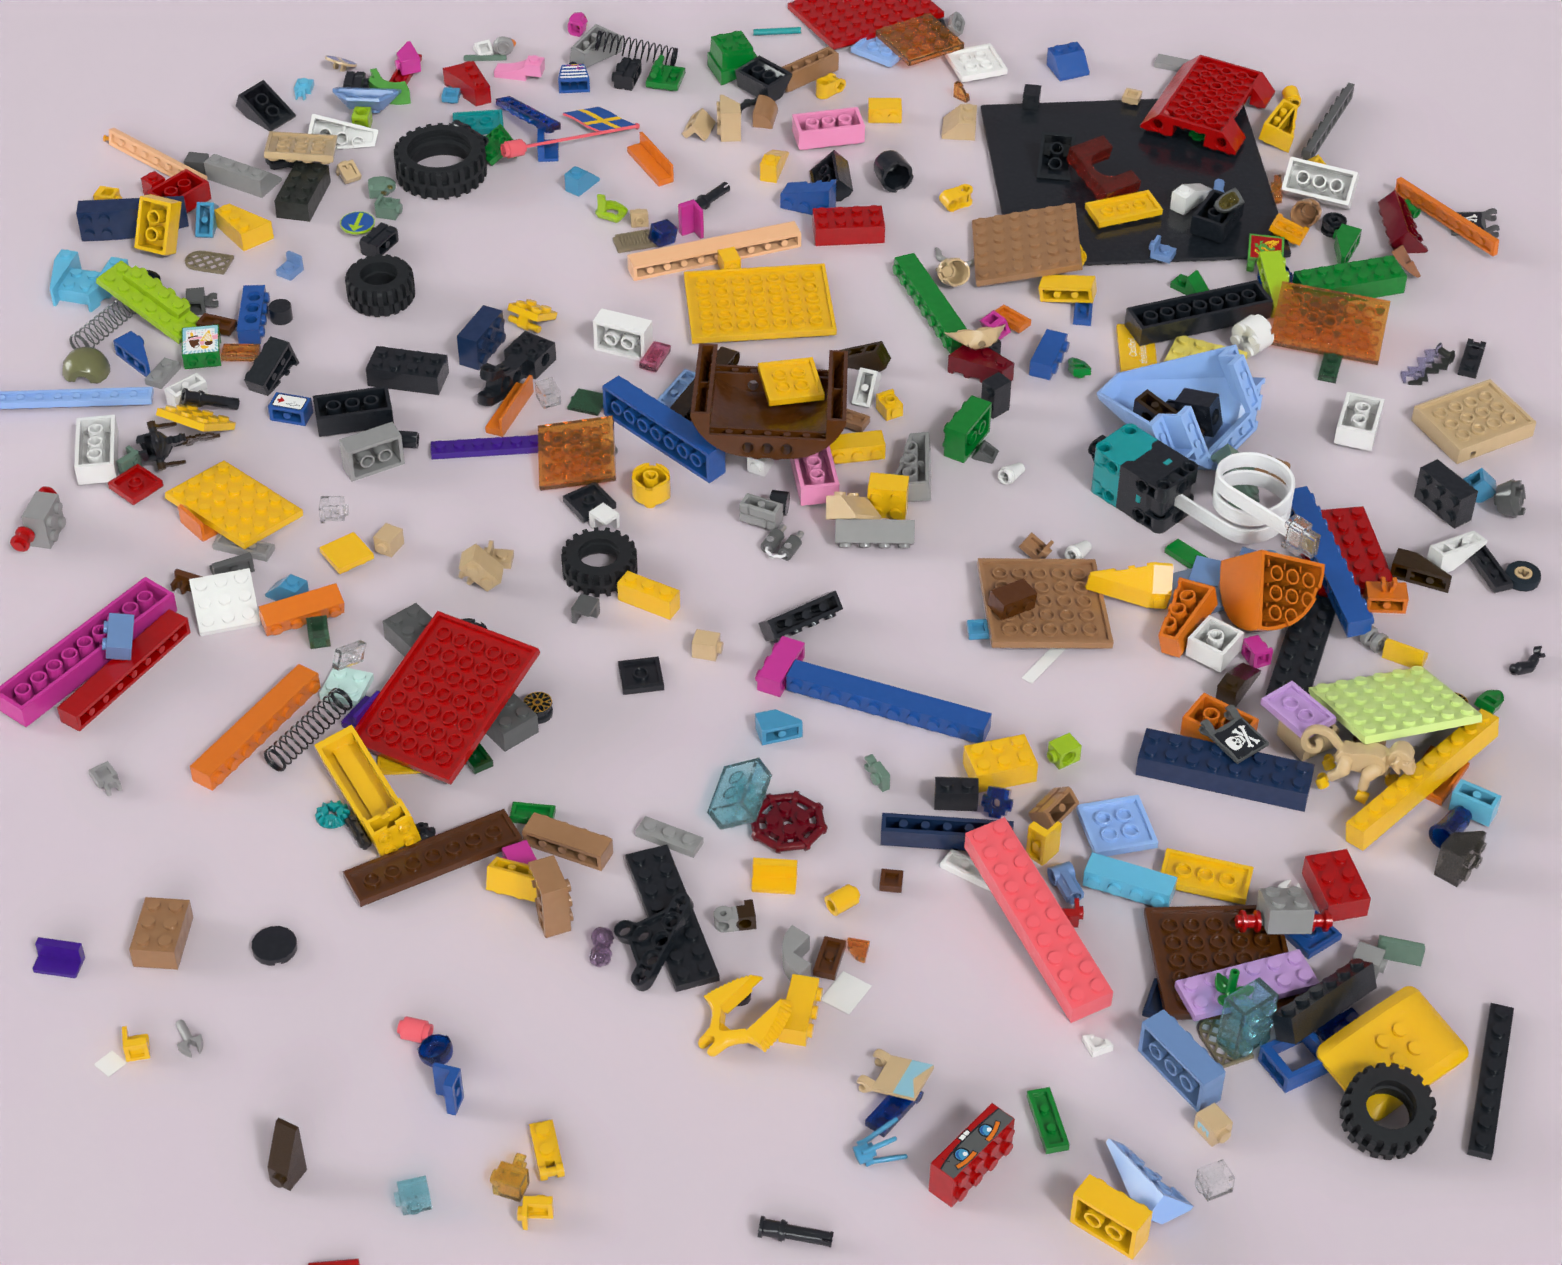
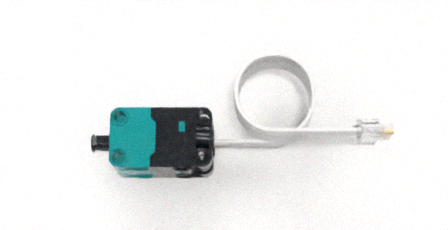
[1088,423,1321,559]

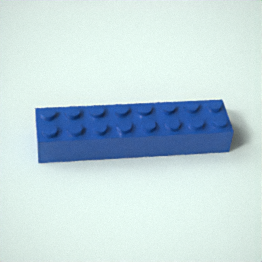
[602,375,726,484]

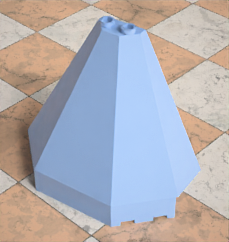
[1097,344,1266,471]

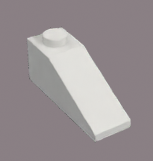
[1170,183,1212,215]
[1427,531,1487,572]

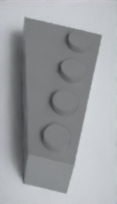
[895,432,931,502]

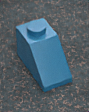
[564,166,600,197]
[195,202,219,238]
[1463,468,1497,503]
[265,574,309,601]
[755,709,803,745]

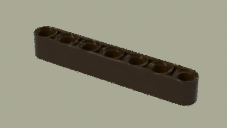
[670,346,740,421]

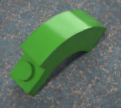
[368,68,411,105]

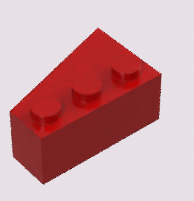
[443,61,491,106]

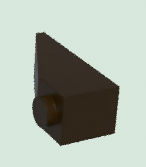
[841,341,891,372]
[1391,548,1452,593]
[1216,663,1261,707]
[267,1117,307,1191]

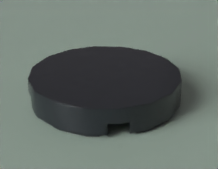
[251,926,297,966]

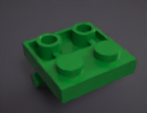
[646,55,686,91]
[485,124,517,166]

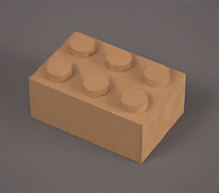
[129,897,193,970]

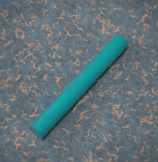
[753,27,801,36]

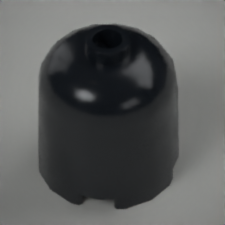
[874,150,913,193]

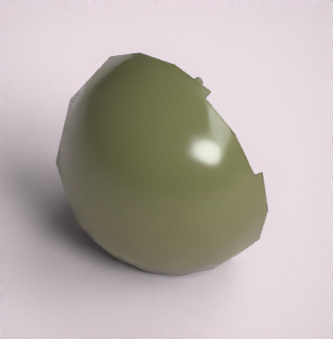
[62,346,110,384]

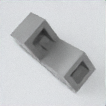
[782,925,811,982]

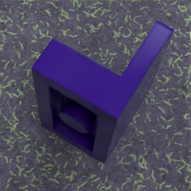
[341,690,380,728]
[32,937,85,978]

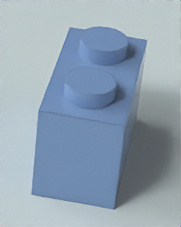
[102,613,134,660]

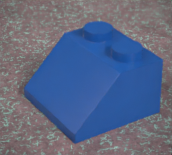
[1047,42,1090,81]

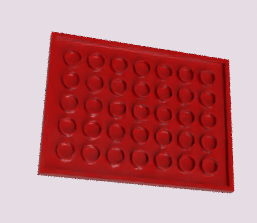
[788,0,944,50]
[354,611,540,785]

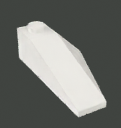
[308,114,379,150]

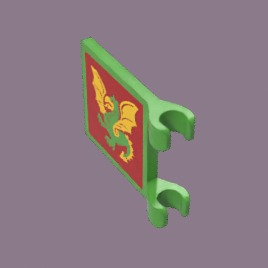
[1246,233,1285,272]

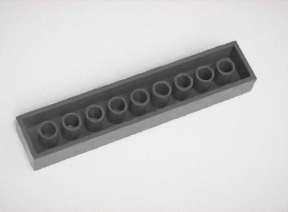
[383,603,539,752]

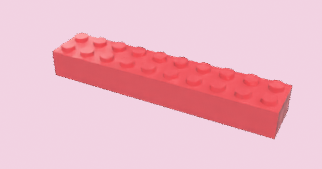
[964,817,1113,1023]

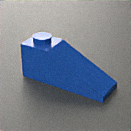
[113,331,150,377]

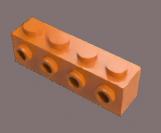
[259,583,344,636]

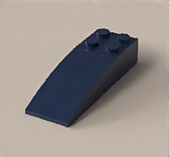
[76,196,189,242]

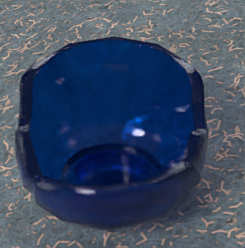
[417,1034,453,1067]

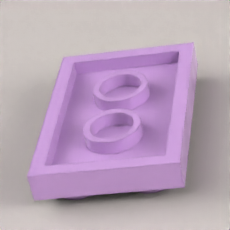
[1261,681,1337,739]

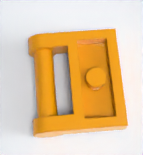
[1269,213,1310,246]

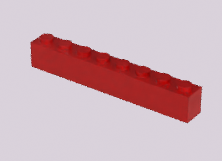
[57,609,191,732]

